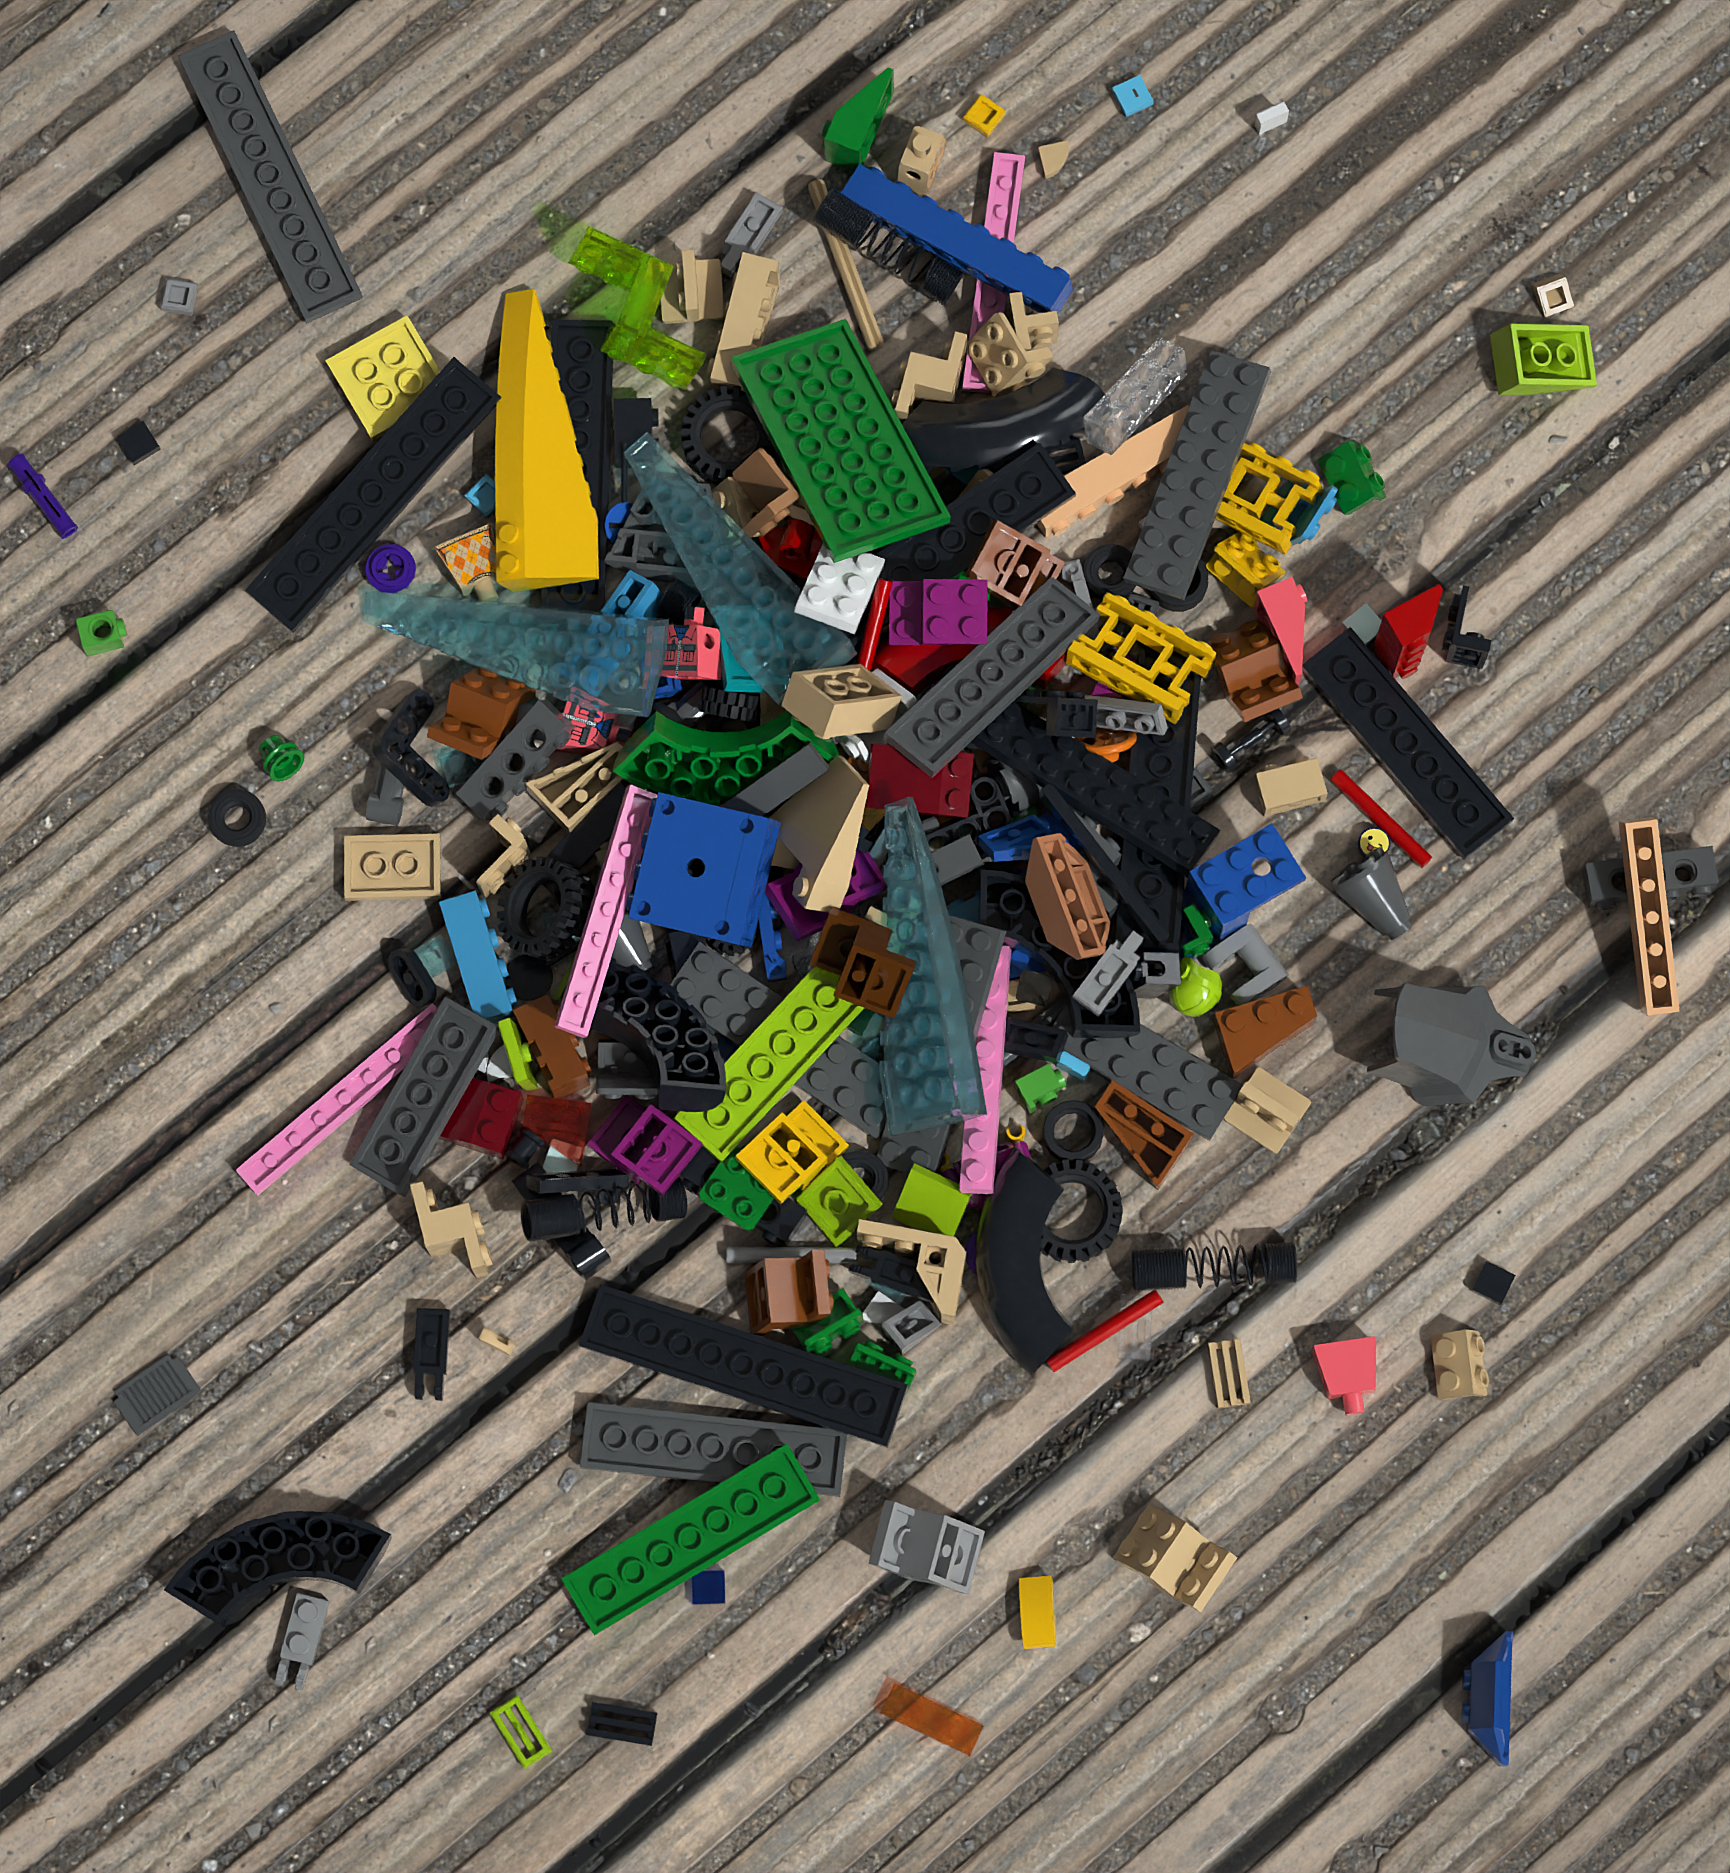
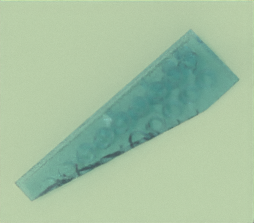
[624,432,857,706]
[363,590,669,717]
[879,797,987,1136]

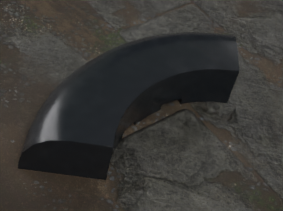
[902,367,1110,472]
[978,869,1140,1038]
[590,958,726,1112]
[975,1146,1074,1375]
[164,1511,392,1628]

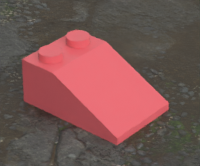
[1253,577,1307,686]

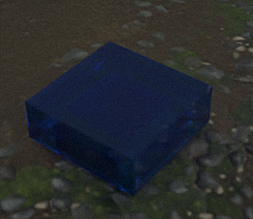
[692,1570,726,1605]

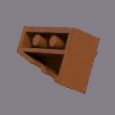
[1213,986,1317,1079]
[1095,1080,1194,1190]

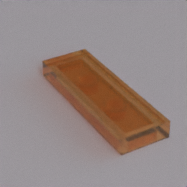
[880,1683,984,1757]

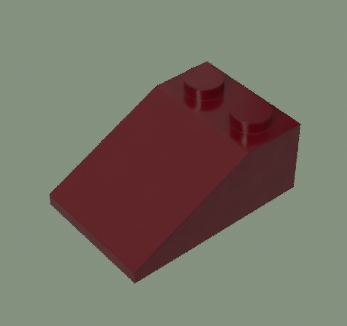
[865,744,974,818]
[438,1078,524,1160]

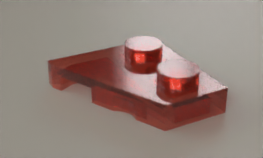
[523,1094,592,1166]

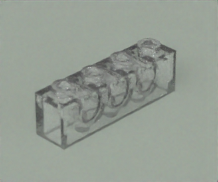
[1083,337,1188,455]

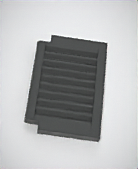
[114,1353,203,1436]

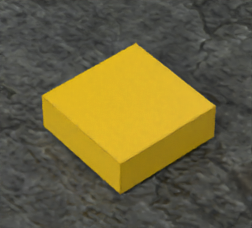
[963,94,1006,138]

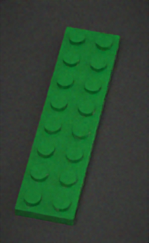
[561,1443,821,1636]

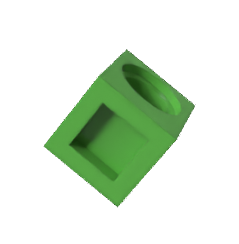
[76,609,127,657]

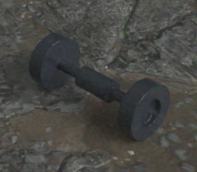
[1211,708,1291,773]

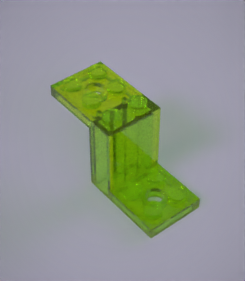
[568,226,707,390]

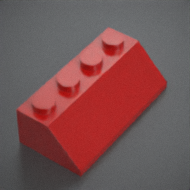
[1373,584,1443,679]

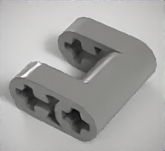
[1202,923,1289,1006]

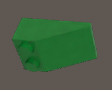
[821,67,894,172]

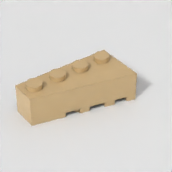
[706,252,780,392]

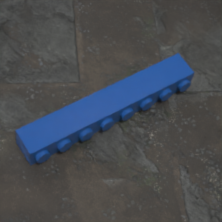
[841,164,1073,314]

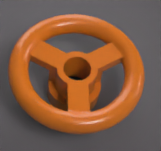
[1074,727,1137,762]

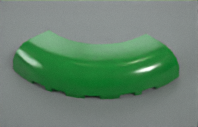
[613,710,839,806]

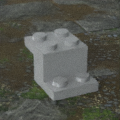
[868,1500,985,1595]

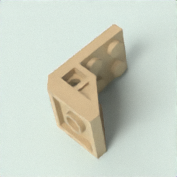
[857,1219,966,1325]

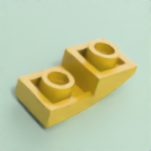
[1019,1576,1057,1649]

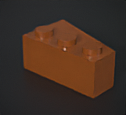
[513,994,593,1101]

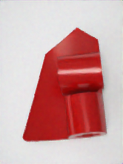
[758,519,823,580]

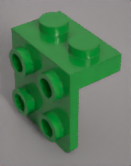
[699,1146,774,1231]
[792,1288,864,1355]

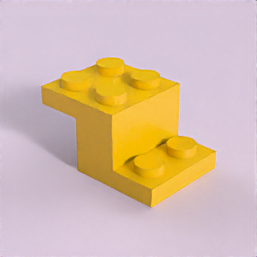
[735,1100,849,1205]

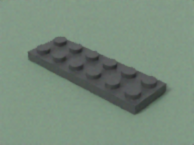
[350,997,500,1197]
[1053,1003,1243,1141]

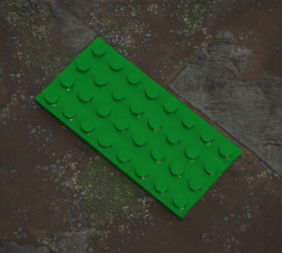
[730,319,951,563]

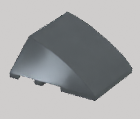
[604,478,730,585]

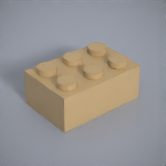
[781,664,902,739]

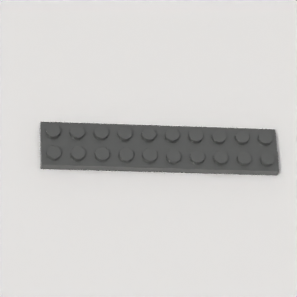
[178,30,363,324]

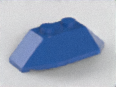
[1461,1631,1513,1767]

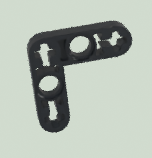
[372,689,450,807]

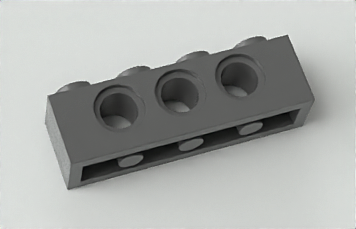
[456,700,575,820]
[1582,846,1719,910]

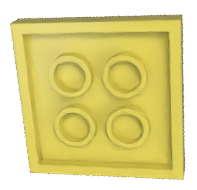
[325,316,441,441]

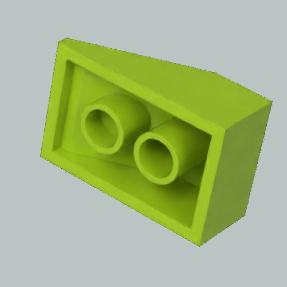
[1490,324,1597,395]

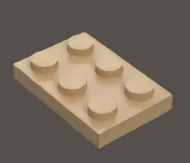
[344,833,441,901]

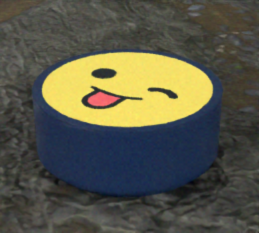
[1358,827,1390,859]

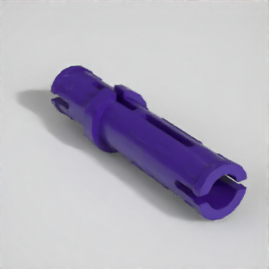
[7,453,78,539]

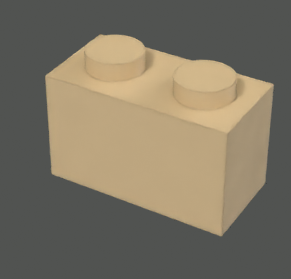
[1254,756,1328,817]

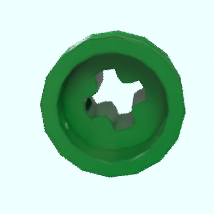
[258,735,305,782]

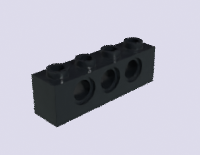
[678,1146,808,1247]

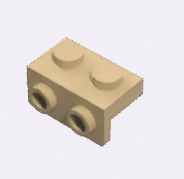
[1430,1329,1489,1401]

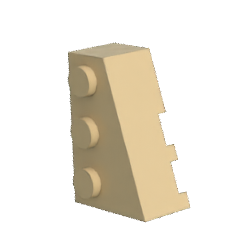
[525,742,630,834]

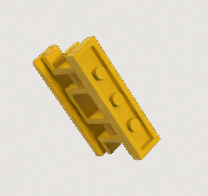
[1215,442,1324,555]
[1066,592,1216,724]

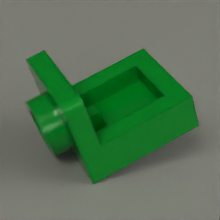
[1181,903,1213,958]

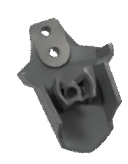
[1367,983,1536,1106]

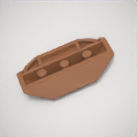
[1025,833,1110,960]

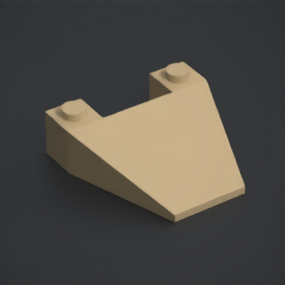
[769,755,869,913]

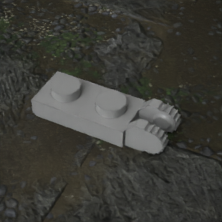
[275,1593,330,1690]

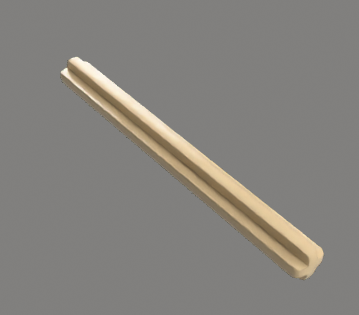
[808,179,884,351]

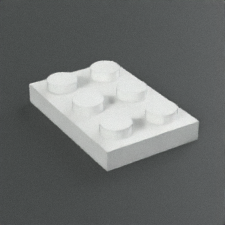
[794,544,885,634]

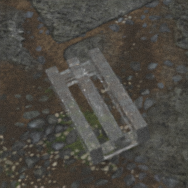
[1117,1293,1152,1361]

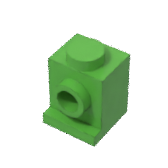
[1014,1063,1067,1115]

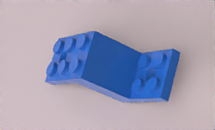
[1148,823,1306,962]

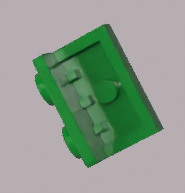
[1317,441,1386,515]
[848,1341,917,1400]

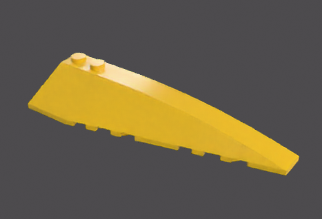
[495,289,599,593]

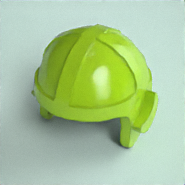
[1168,957,1222,1017]

